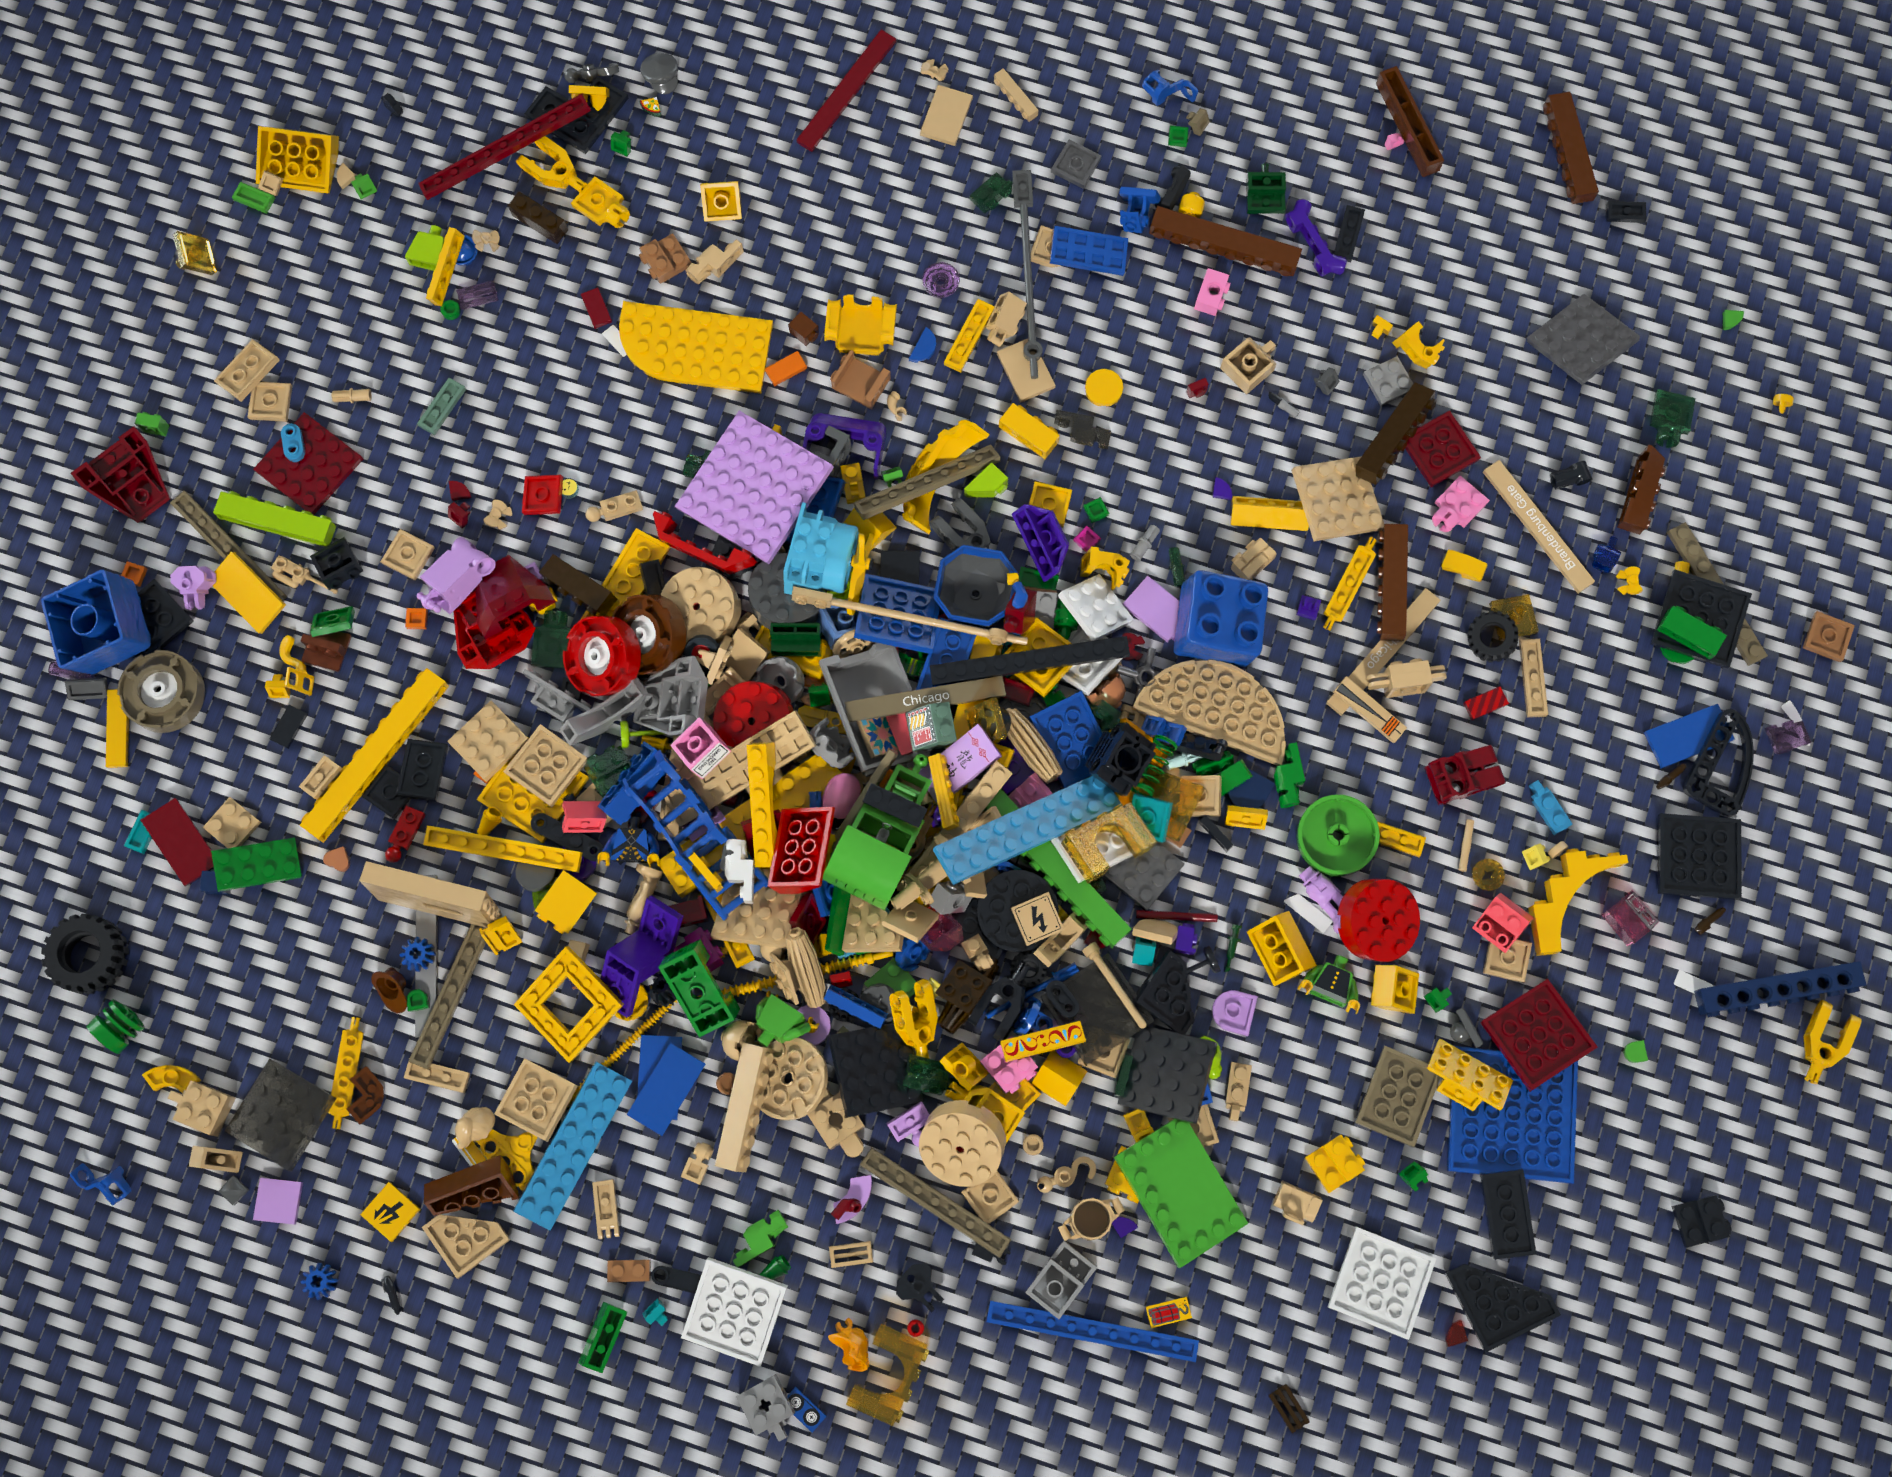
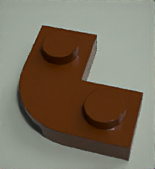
[346,1066,384,1125]

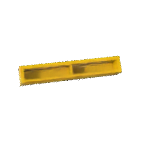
[928,753,959,830]

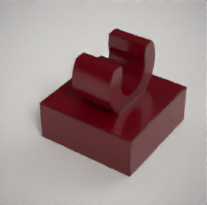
[448,502,471,528]

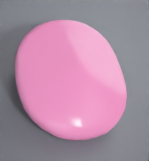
[821,773,861,819]

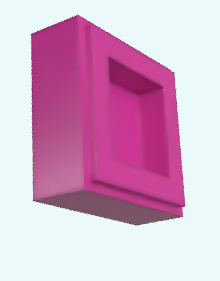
[1073,526,1101,552]

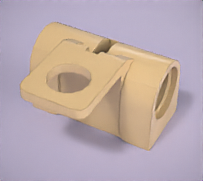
[299,755,342,800]
[1273,1180,1323,1225]

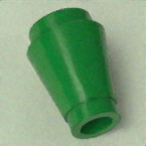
[759,1255,791,1280]

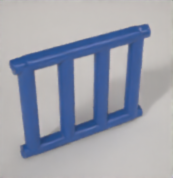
[682,826,769,921]

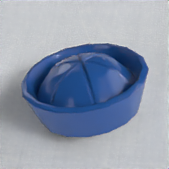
[456,235,478,266]

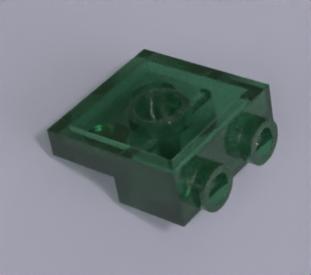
[584,745,630,798]

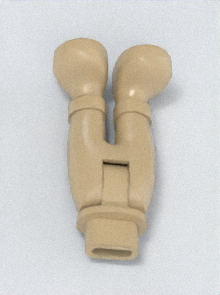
[625,863,663,934]

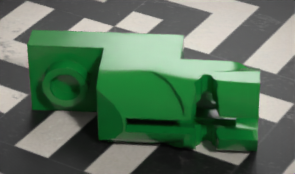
[1274,742,1305,808]

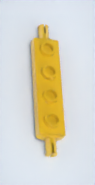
[1323,537,1377,631]
[328,1017,364,1129]

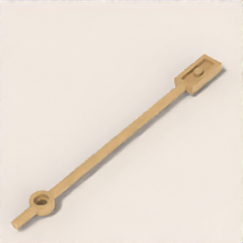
[792,586,1028,645]

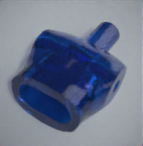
[1592,536,1621,573]

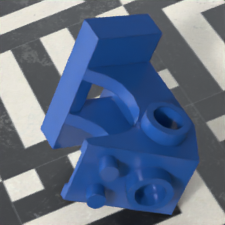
[1119,186,1161,233]

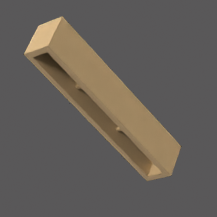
[715,1043,774,1172]

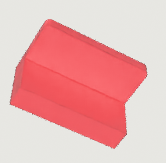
[562,801,607,833]

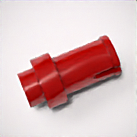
[907,1319,924,1337]

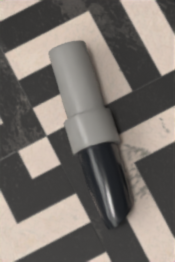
[1268,391,1300,418]

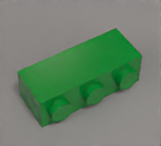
[1657,606,1727,659]
[578,1302,627,1373]

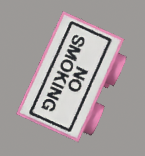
[670,717,731,779]

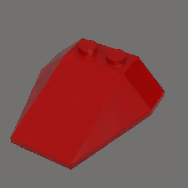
[453,591,536,669]

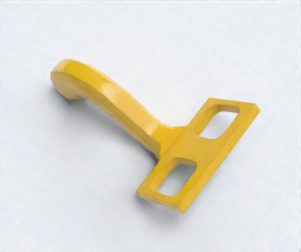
[279,635,314,696]

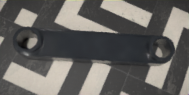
[651,1266,701,1294]

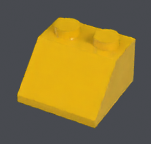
[1371,965,1419,1014]

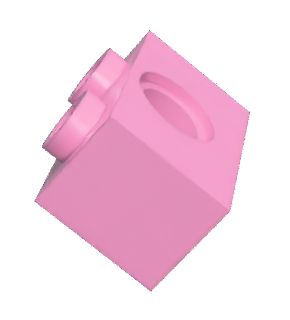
[1194,268,1231,316]

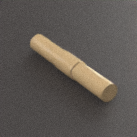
[1458,819,1474,872]

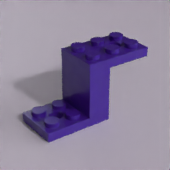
[600,895,683,1018]

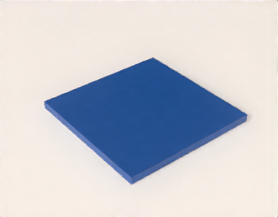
[1447,1046,1578,1184]

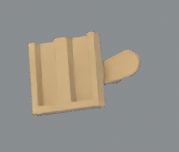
[890,834,972,910]

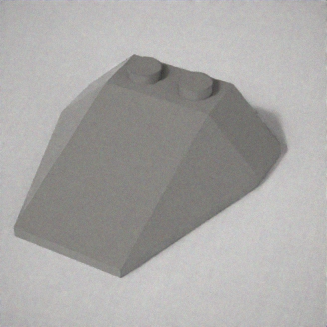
[633,656,708,737]

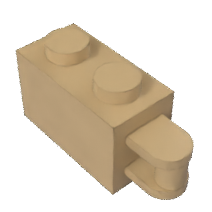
[986,292,1027,347]

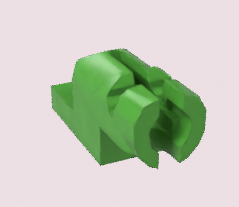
[733,1210,788,1268]

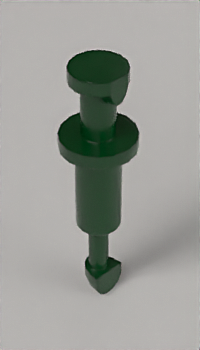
[1224,924,1242,972]

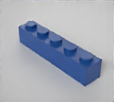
[823,985,888,1029]

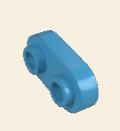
[281,423,305,462]

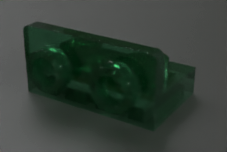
[969,172,1012,213]
[1089,700,1122,731]
[903,1054,949,1095]

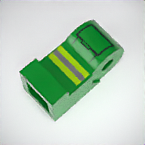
[899,652,925,680]

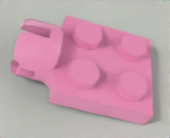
[1432,476,1490,532]

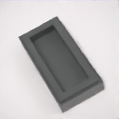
[64,677,109,700]

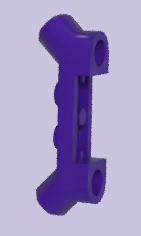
[1285,199,1347,277]

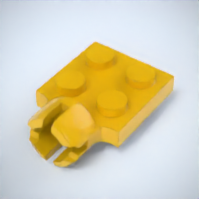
[571,177,630,228]

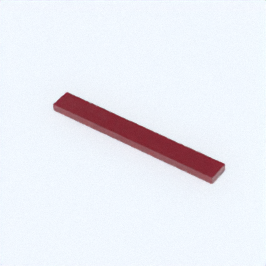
[796,29,896,152]

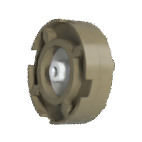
[117,650,205,733]

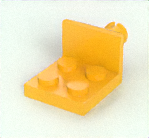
[945,1082,1025,1143]

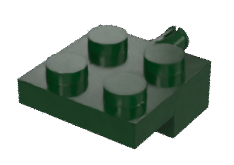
[1246,163,1286,214]

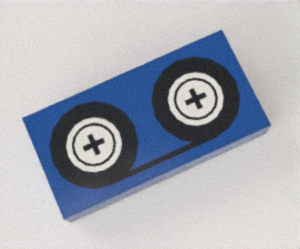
[787,1387,827,1433]

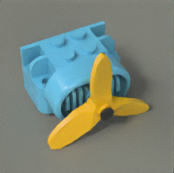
[783,502,875,616]

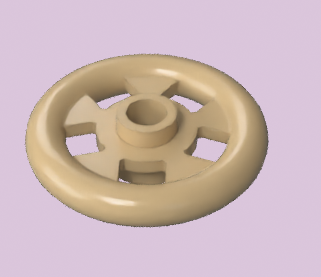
[832,629,876,659]

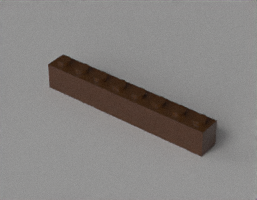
[1149,206,1302,277]

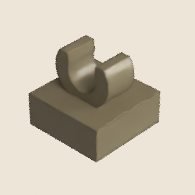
[1186,108,1210,136]

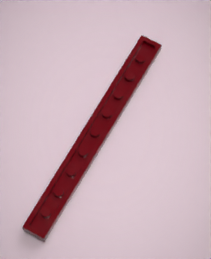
[418,94,591,200]

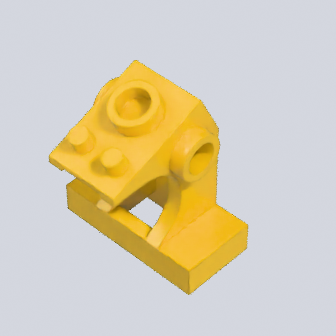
[1392,321,1445,369]
[1080,546,1130,590]

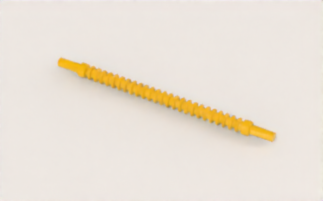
[697,952,894,997]

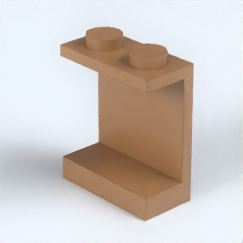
[830,350,891,410]

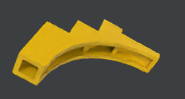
[1528,848,1628,956]

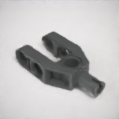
[929,498,991,551]

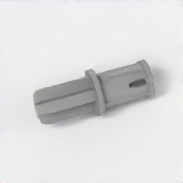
[1130,525,1160,562]

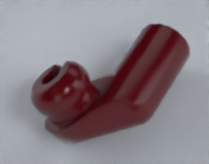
[831,1198,862,1220]

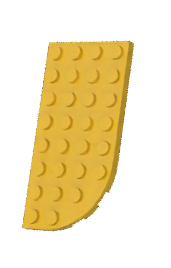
[619,301,773,394]

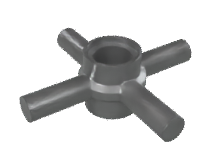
[1116,647,1156,704]

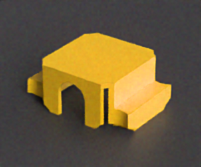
[824,295,897,355]

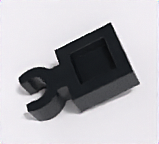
[972,1243,1011,1265]

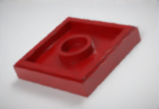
[522,475,563,515]

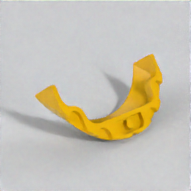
[902,420,990,534]

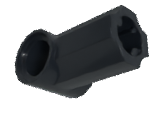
[1550,461,1593,490]

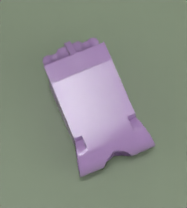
[416,537,496,614]

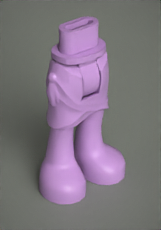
[1299,866,1343,934]

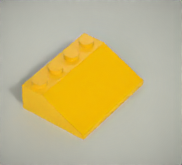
[256,126,339,193]

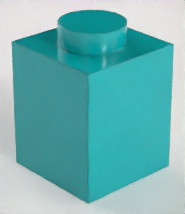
[1132,936,1156,966]

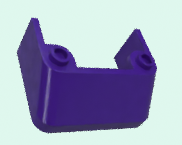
[802,413,887,480]

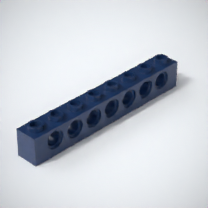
[1694,961,1867,1018]

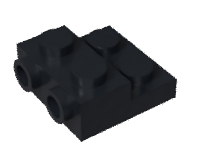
[310,537,363,590]
[1671,1195,1732,1248]

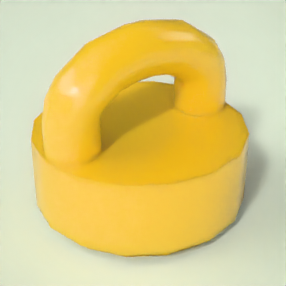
[1773,394,1794,414]

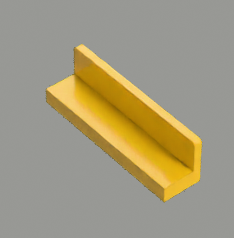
[1231,496,1309,531]

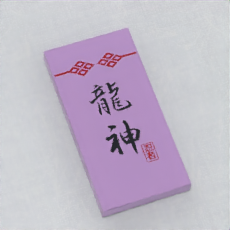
[919,724,1002,805]

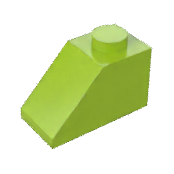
[964,462,1008,498]

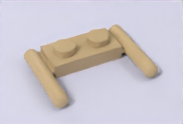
[704,666,746,729]

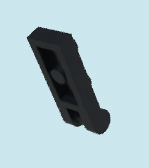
[1168,732,1228,761]

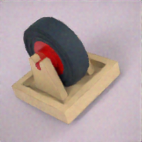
[684,635,733,685]

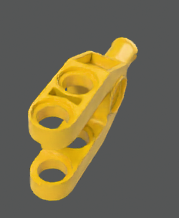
[516,136,587,193]
[889,979,938,1064]
[1803,1000,1862,1084]

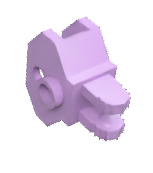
[170,566,216,610]

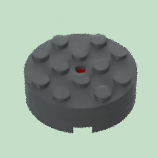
[748,553,827,630]

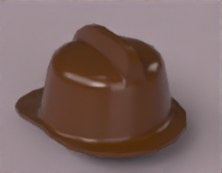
[371,967,407,1013]

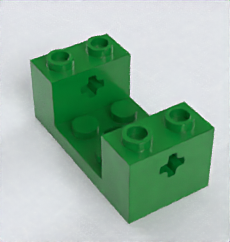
[658,939,740,1037]

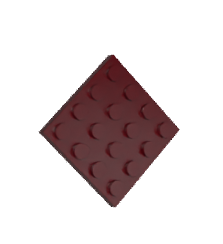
[253,412,363,516]
[1480,979,1598,1092]

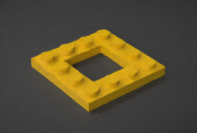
[514,946,624,1063]

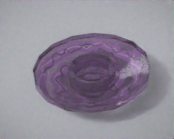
[922,262,960,298]

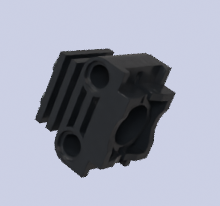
[1084,722,1156,796]

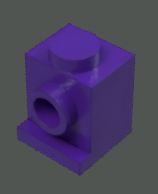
[1173,923,1197,955]

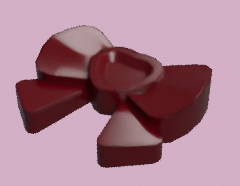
[1122,633,1145,661]

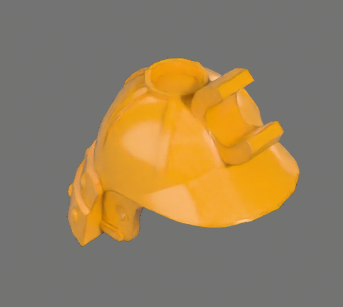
[828,1318,869,1372]

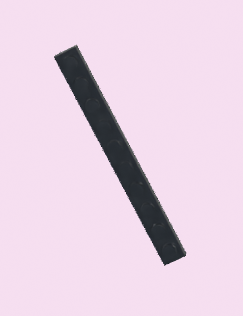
[929,636,1130,686]

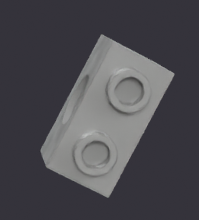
[930,881,973,915]

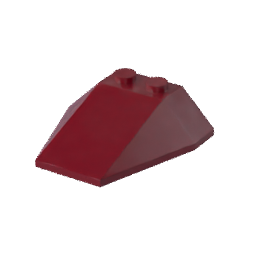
[70,426,170,523]
[475,555,556,640]

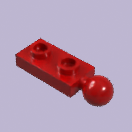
[385,806,425,863]

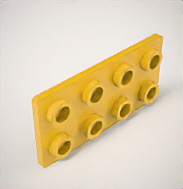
[1427,1039,1513,1111]

